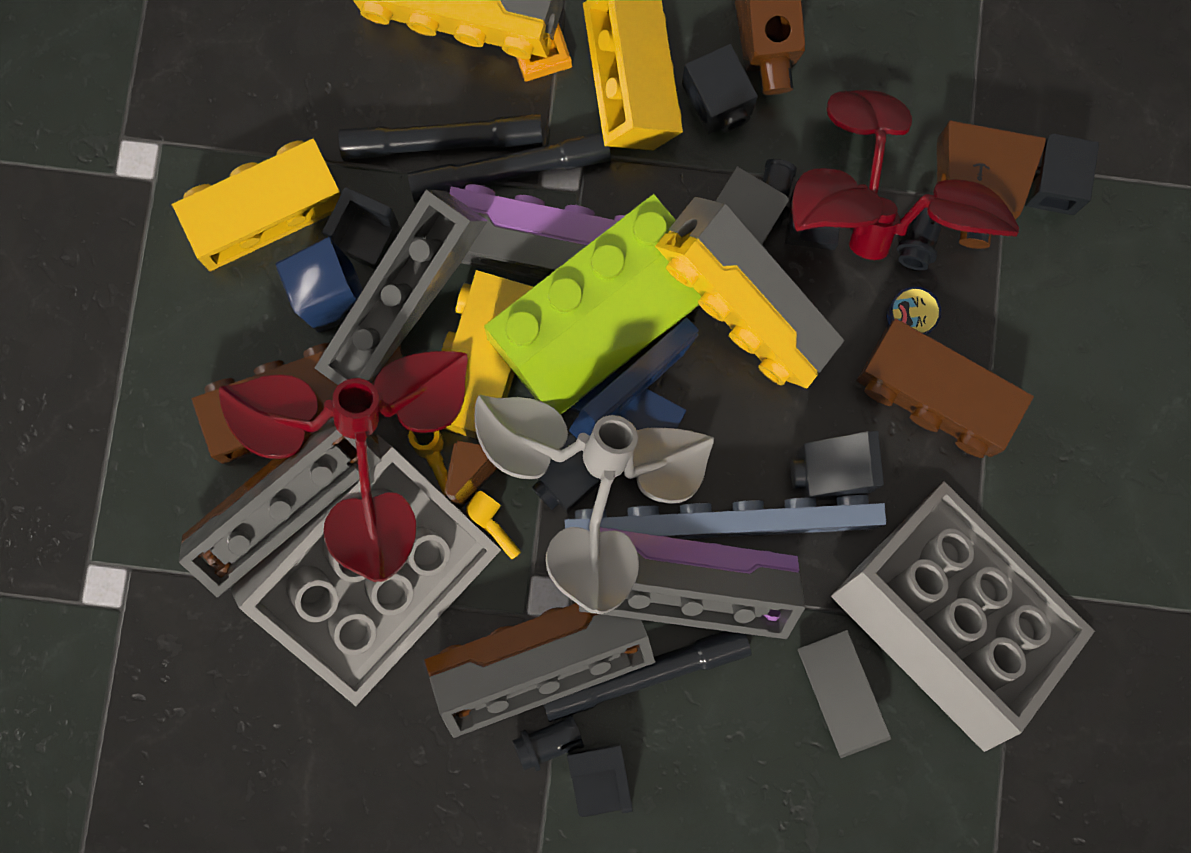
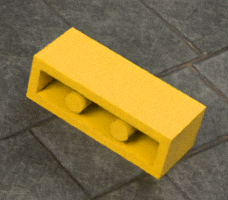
[583,0,683,150]
[172,138,341,271]
[442,270,533,439]

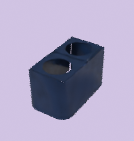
[275,237,363,333]

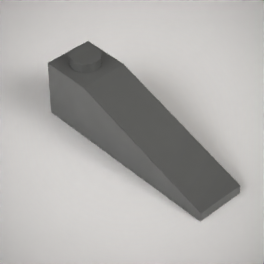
[315,190,488,385]

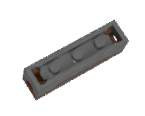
[178,416,382,597]
[424,603,655,738]

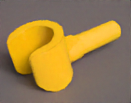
[408,430,448,496]
[466,491,521,560]

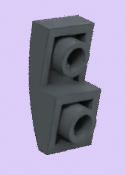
[798,630,891,758]

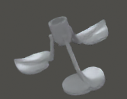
[474,395,714,614]

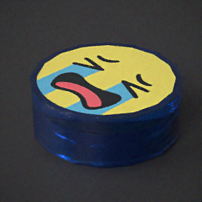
[887,287,941,335]

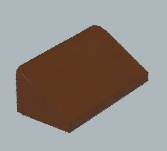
[444,441,498,507]

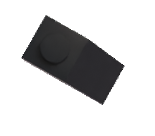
[790,431,884,501]

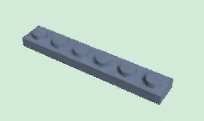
[565,495,886,539]

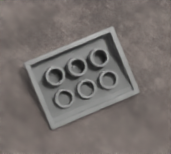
[230,435,501,706]
[831,481,1095,752]

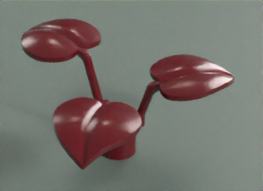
[792,90,1019,260]
[219,351,468,582]

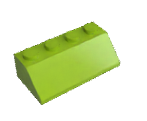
[484,194,701,415]

